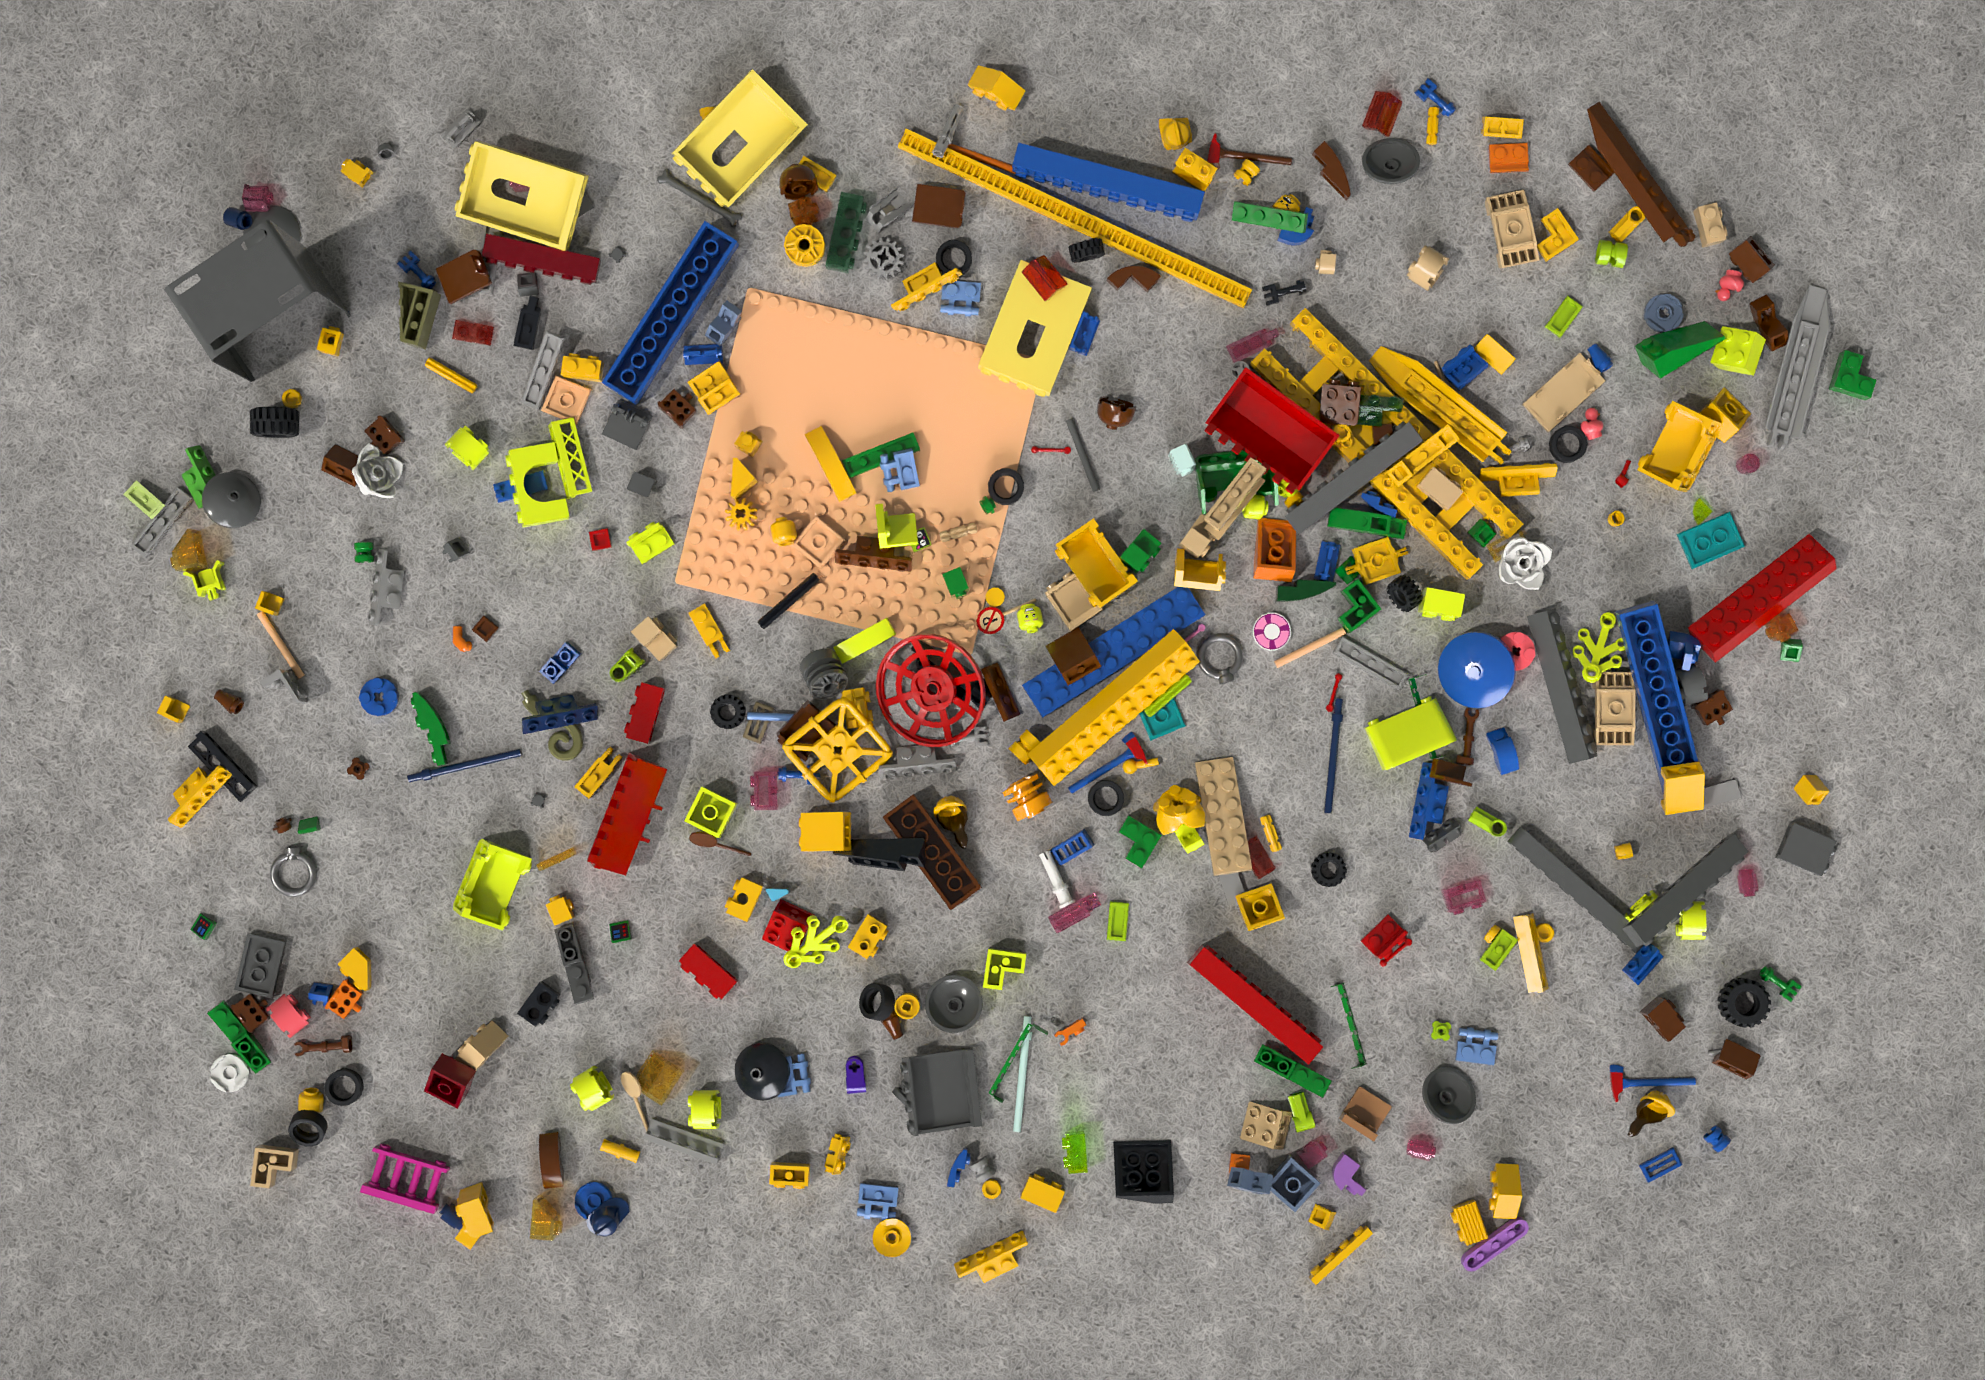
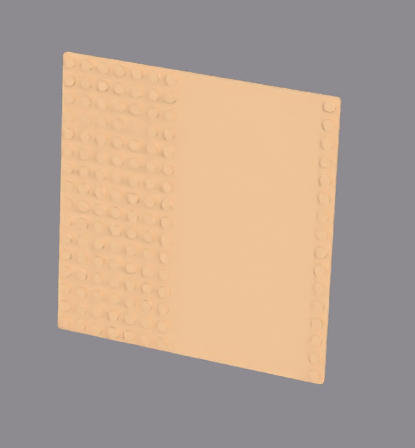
[675,288,1036,655]

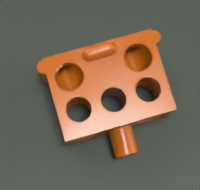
[325,979,364,1019]

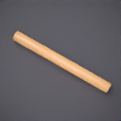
[257,611,305,679]
[1274,627,1346,668]

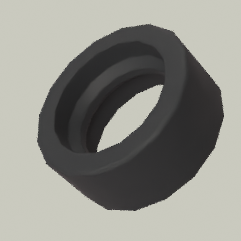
[936,240,972,277]
[1549,426,1588,463]
[988,468,1024,505]
[1088,780,1124,816]
[859,983,895,1021]
[324,1068,364,1106]
[288,1110,328,1147]

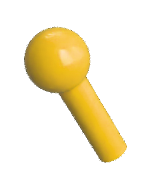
[1122,757,1159,774]

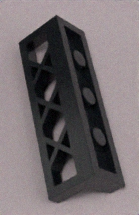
[188,731,257,802]

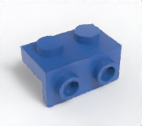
[1442,344,1488,391]
[1622,944,1664,985]

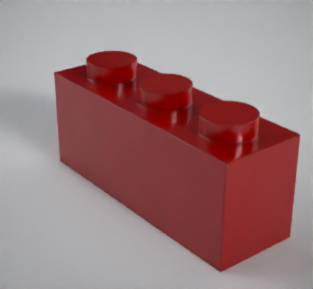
[624,682,665,744]
[679,943,738,999]

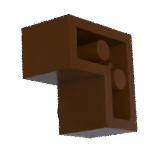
[1640,997,1686,1042]

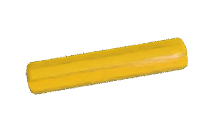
[425,358,478,393]

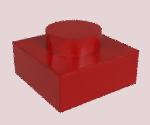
[589,528,612,551]

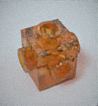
[788,197,820,226]
[1765,613,1798,643]

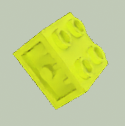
[875,504,918,548]
[626,521,675,565]

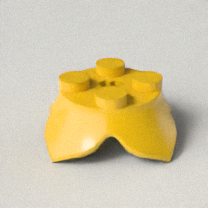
[1153,785,1205,835]

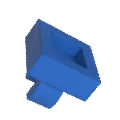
[308,982,333,1006]

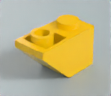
[338,947,371,991]

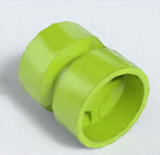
[1595,239,1628,268]

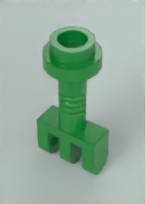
[1759,966,1802,1002]

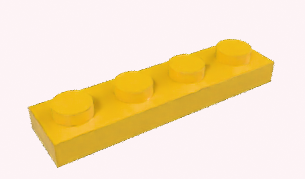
[1309,1225,1373,1285]

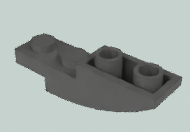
[554,924,594,1005]

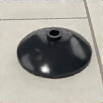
[735,1042,790,1101]

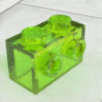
[1062,1131,1088,1174]

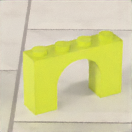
[505,442,569,528]

